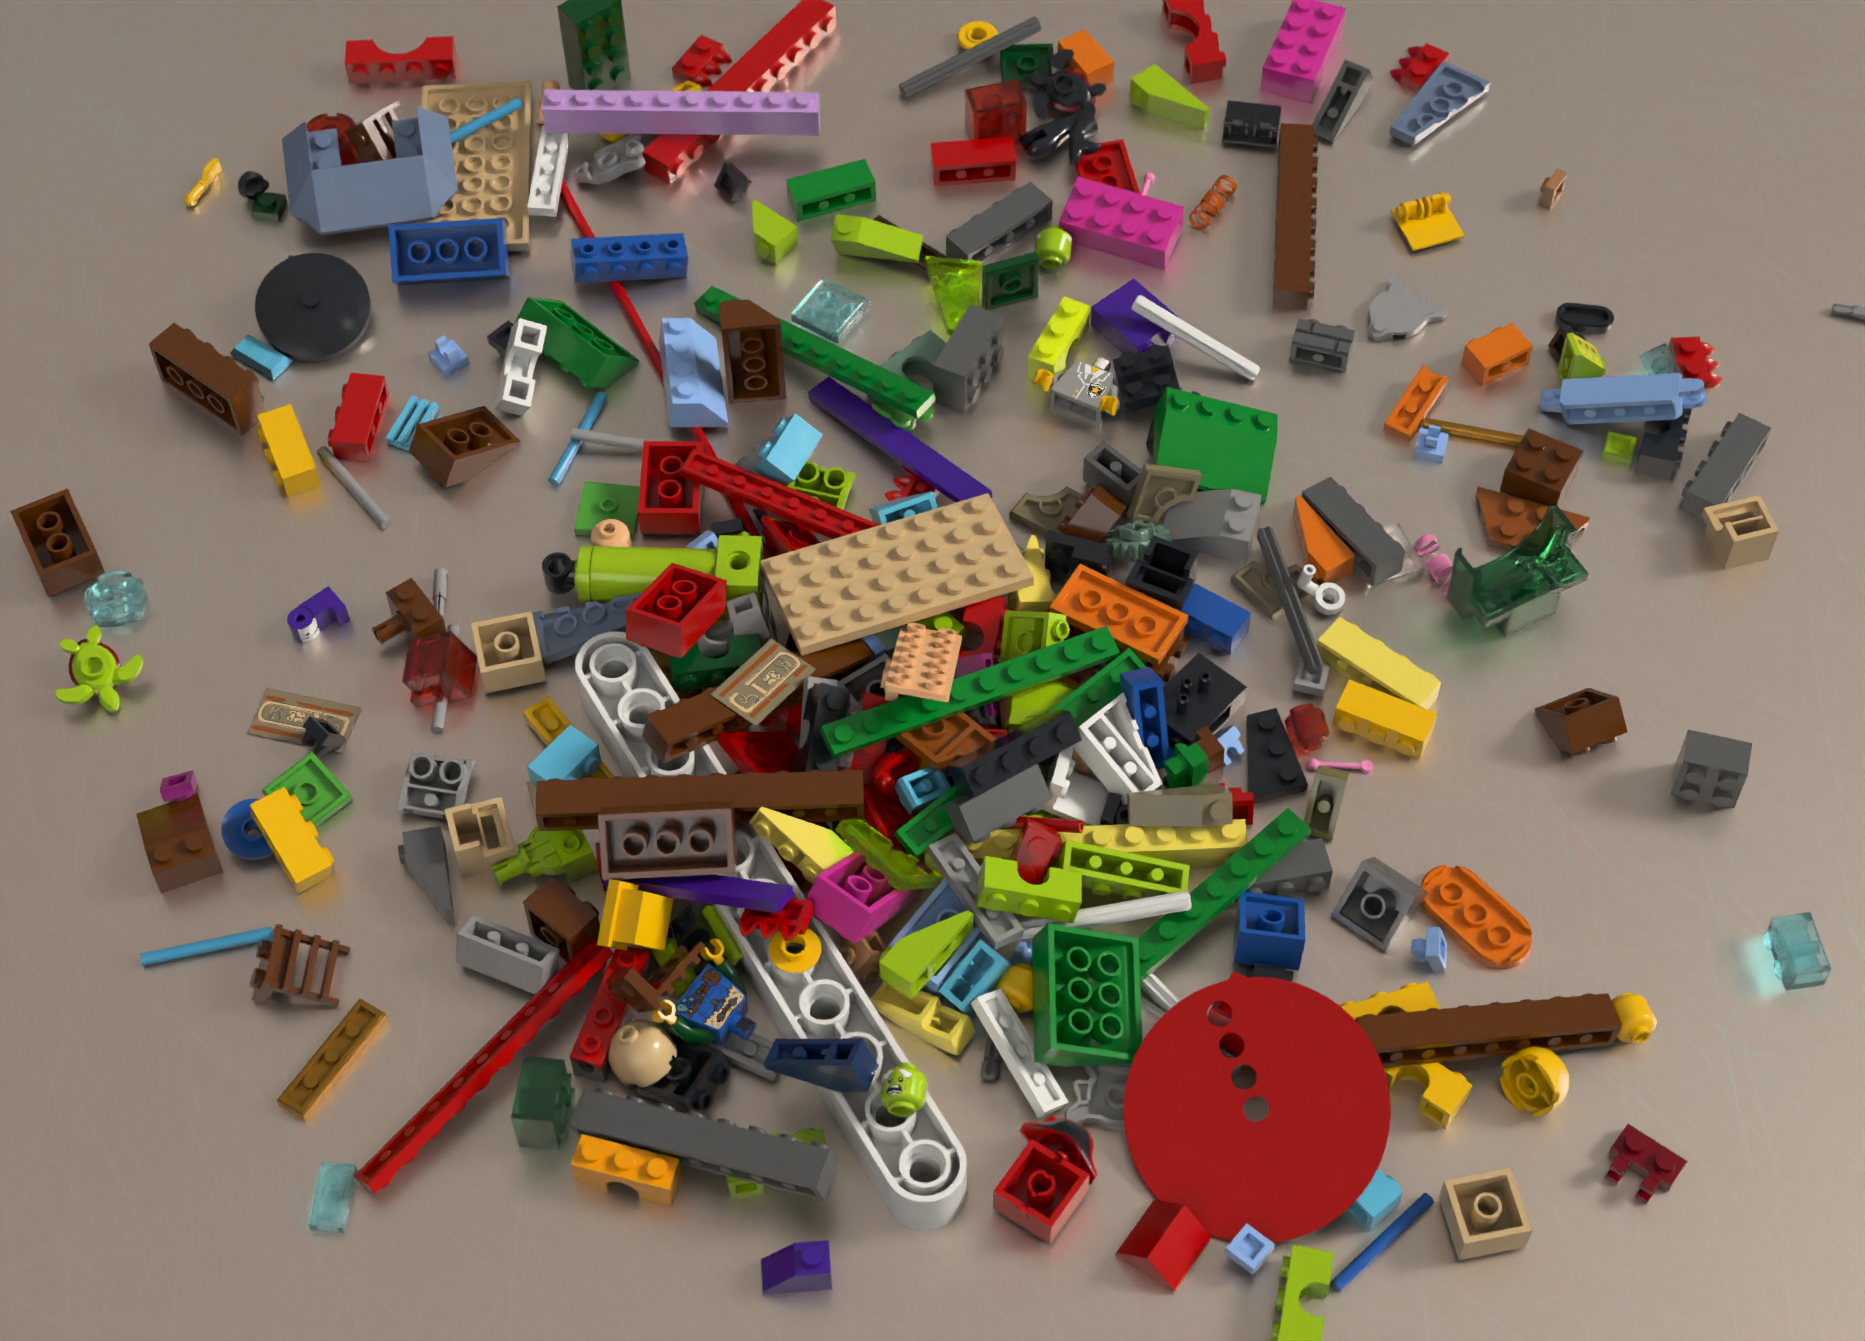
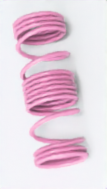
[1414,534,1466,598]

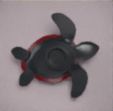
[1025,49,1106,120]

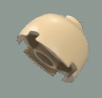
[608,1019,677,1088]

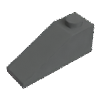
[1312,59,1373,144]
[398,826,455,925]

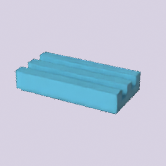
[386,395,439,451]

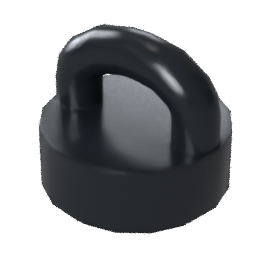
[238,171,270,200]

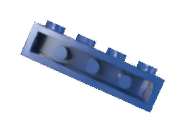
[570,233,688,283]

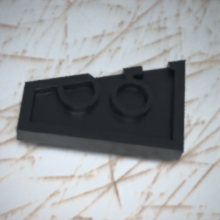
[1246,708,1308,804]

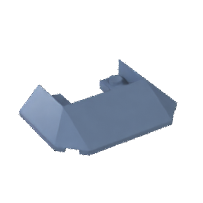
[282,106,458,235]

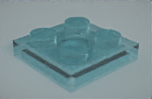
[791,277,870,344]

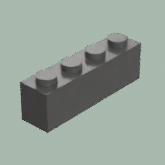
[946,181,1053,274]
[1681,413,1771,520]
[1301,477,1405,586]

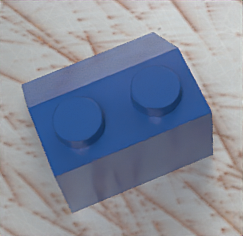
[1233,892,1306,971]

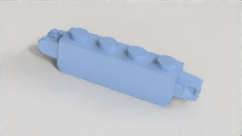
[1540,373,1707,425]

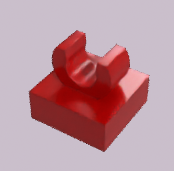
[1228,787,1254,825]

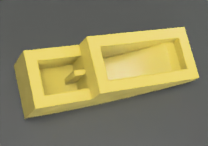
[870,981,976,1056]

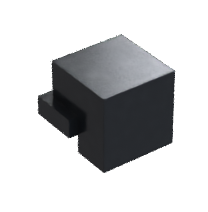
[1125,535,1199,611]

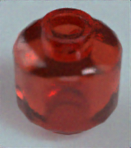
[1285,704,1329,752]

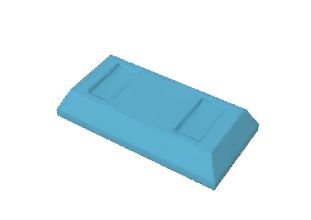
[230,334,292,380]

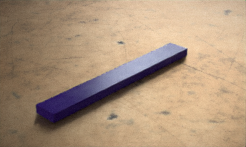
[808,376,992,503]

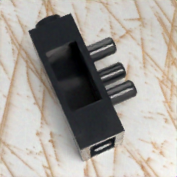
[1163,653,1247,750]

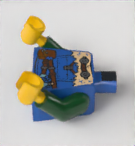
[652,939,756,1045]

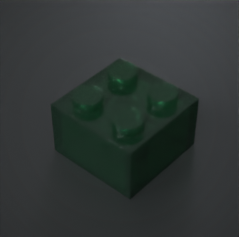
[511,1056,575,1151]

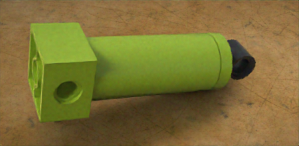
[542,531,765,620]

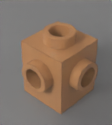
[838,931,887,982]

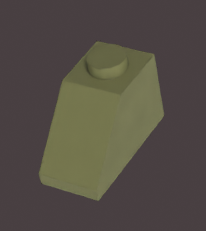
[1303,765,1350,841]

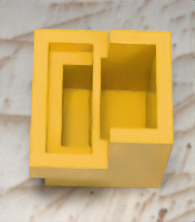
[597,879,674,951]

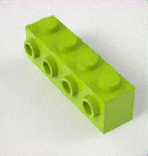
[1053,840,1190,901]

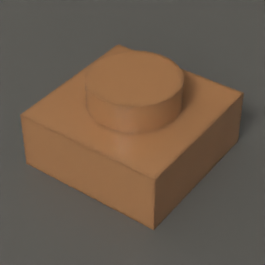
[1540,169,1567,209]

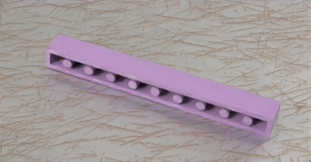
[542,90,820,136]

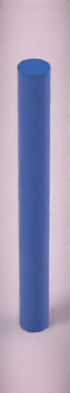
[1330,1193,1434,1292]

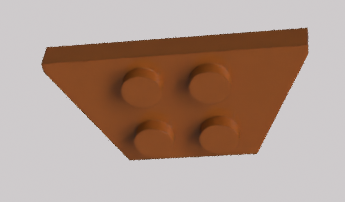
[1475,487,1590,562]
[895,694,997,770]

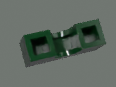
[664,634,761,692]

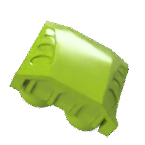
[787,461,856,510]
[1005,680,1077,730]

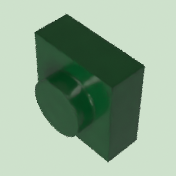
[251,192,287,222]

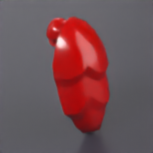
[871,747,922,795]

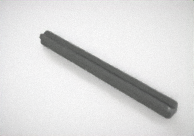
[899,17,1041,98]
[1257,526,1324,675]

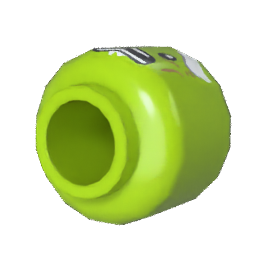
[1034,225,1072,270]
[880,1062,927,1117]

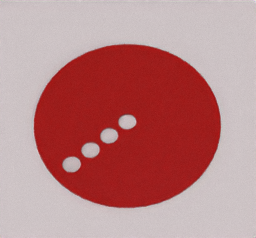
[1123,977,1391,1243]

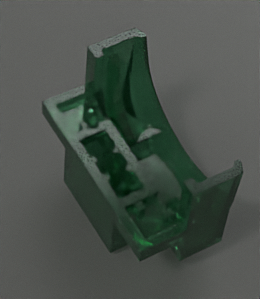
[1447,506,1589,637]

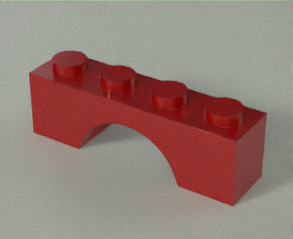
[1162,0,1226,84]
[344,36,457,83]

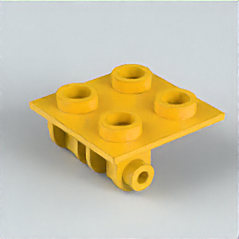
[1391,191,1465,251]

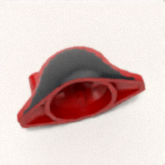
[1019,1115,1097,1185]

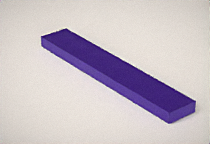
[604,875,794,913]

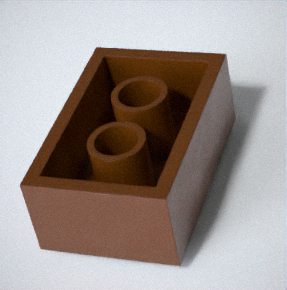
[10,488,106,597]

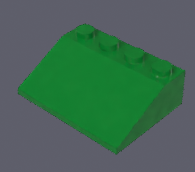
[1153,387,1278,505]
[1032,923,1143,1067]

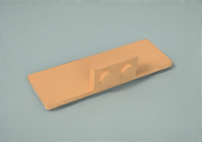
[881,623,962,702]

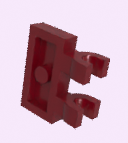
[1605,1124,1688,1204]

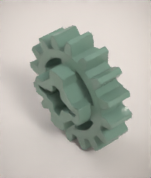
[1105,520,1171,562]

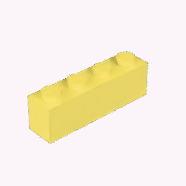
[1317,616,1441,710]

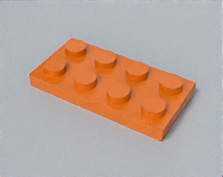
[1049,564,1188,666]

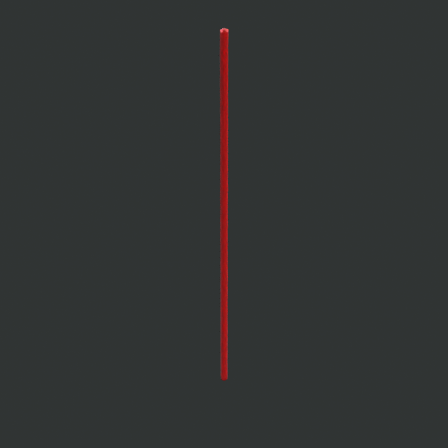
[560,180,773,559]

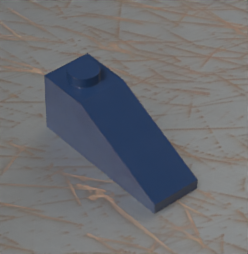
[763,1038,879,1092]

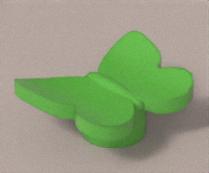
[872,402,934,431]

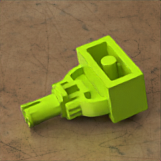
[491,826,598,885]

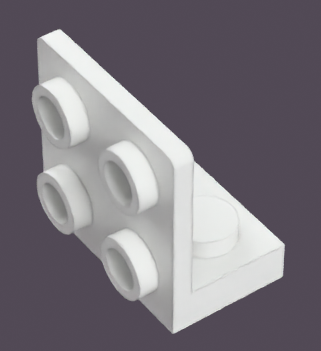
[1042,745,1109,826]

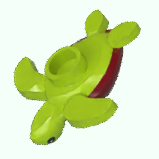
[55,625,144,712]

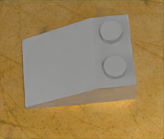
[1163,489,1261,563]

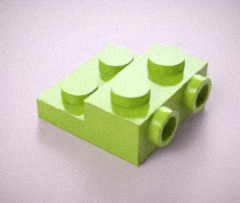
[1000,610,1070,663]

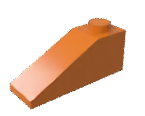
[1293,495,1356,585]

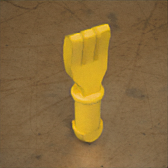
[184,158,222,207]

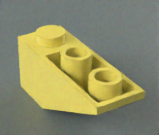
[1007,535,1057,612]
[749,807,854,883]

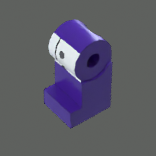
[287,586,350,643]

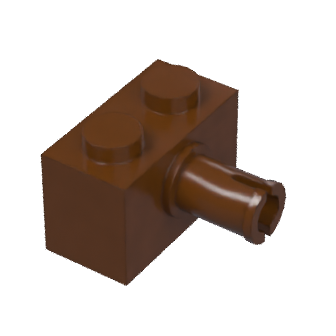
[372,578,447,653]

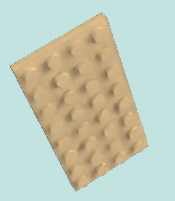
[417,81,532,251]
[760,493,1034,656]

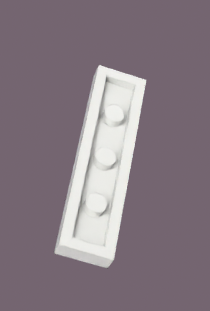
[527,125,570,216]
[971,988,1068,1118]

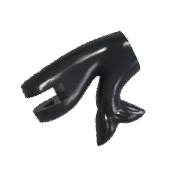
[1019,106,1102,166]

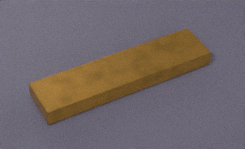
[277,998,388,1121]

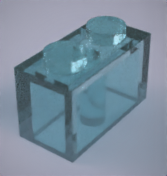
[1764,912,1831,991]

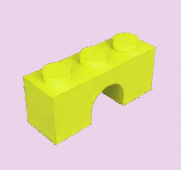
[1027,296,1090,380]

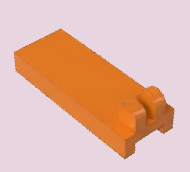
[1384,365,1449,442]

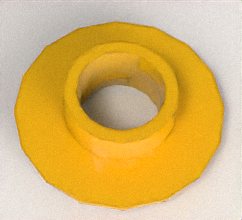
[957,21,999,50]
[769,928,821,973]

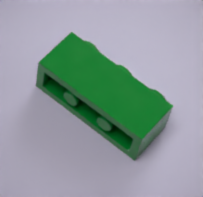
[786,159,876,222]

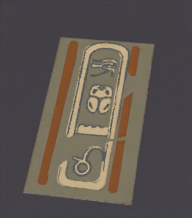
[710,639,816,726]
[247,688,361,753]

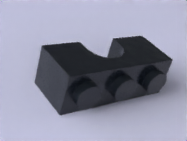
[1635,408,1692,480]
[793,683,851,772]

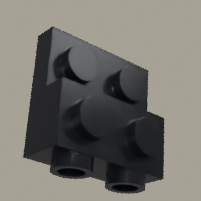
[1113,345,1180,412]
[1045,530,1112,581]
[634,1034,731,1114]

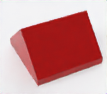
[760,515,821,557]
[1116,1200,1212,1293]

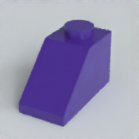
[761,1240,832,1295]

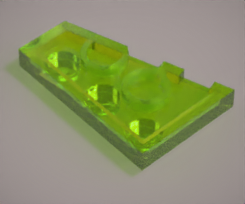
[924,256,981,336]
[835,819,944,891]

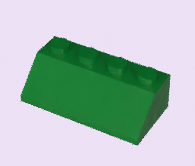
[514,297,640,390]

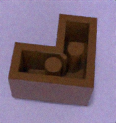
[1056,483,1128,542]

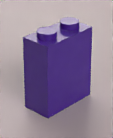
[1090,278,1179,354]

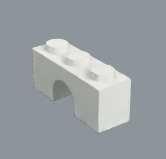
[494,318,547,416]

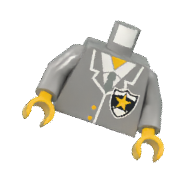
[1032,358,1121,427]

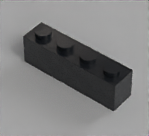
[947,710,1082,797]

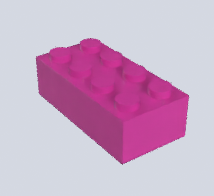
[1260,0,1346,104]
[1059,177,1184,270]
[806,839,932,944]

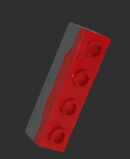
[569,946,652,1083]

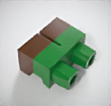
[1163,726,1225,789]

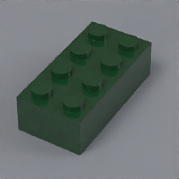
[557,0,631,90]

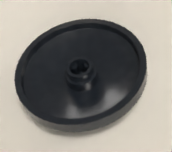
[255,253,371,362]

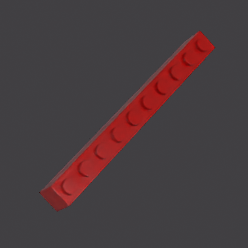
[642,0,836,185]

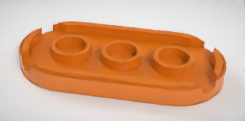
[1420,865,1532,969]

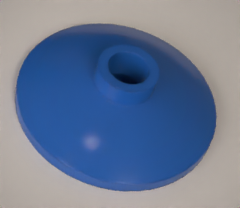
[221,799,273,860]

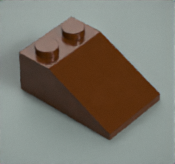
[409,406,520,487]
[136,793,224,893]

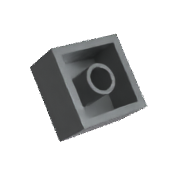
[1671,730,1752,808]

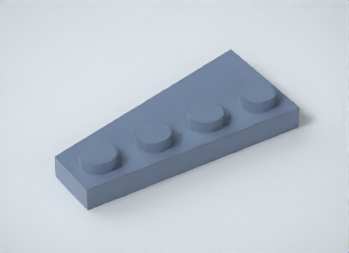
[1389,61,1491,145]
[532,592,642,665]

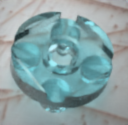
[84,570,148,627]

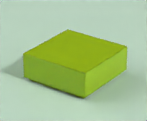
[1601,431,1637,466]

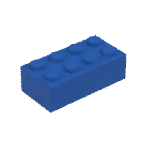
[388,218,510,285]

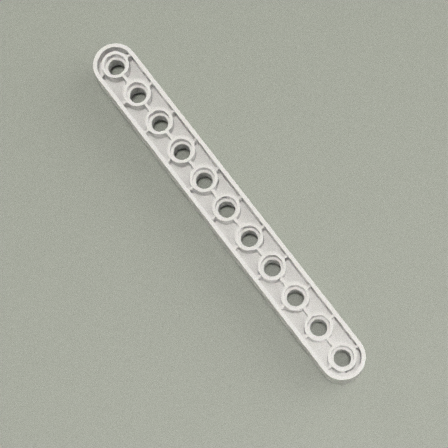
[575,631,967,1230]

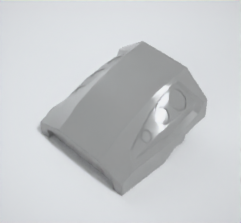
[397,750,476,819]

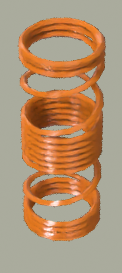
[1189,175,1237,230]

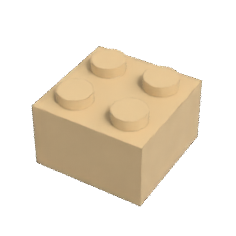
[471,611,546,694]
[1439,1167,1532,1260]

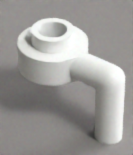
[1297,564,1345,615]

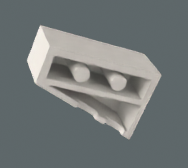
[1074,692,1162,806]

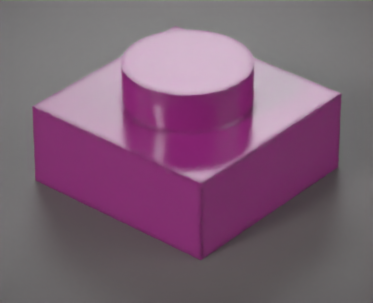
[160,770,197,802]

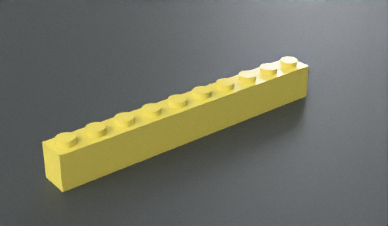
[924,819,1248,880]

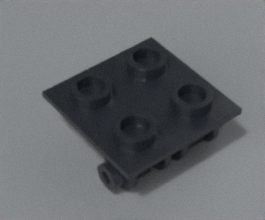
[1222,100,1282,148]

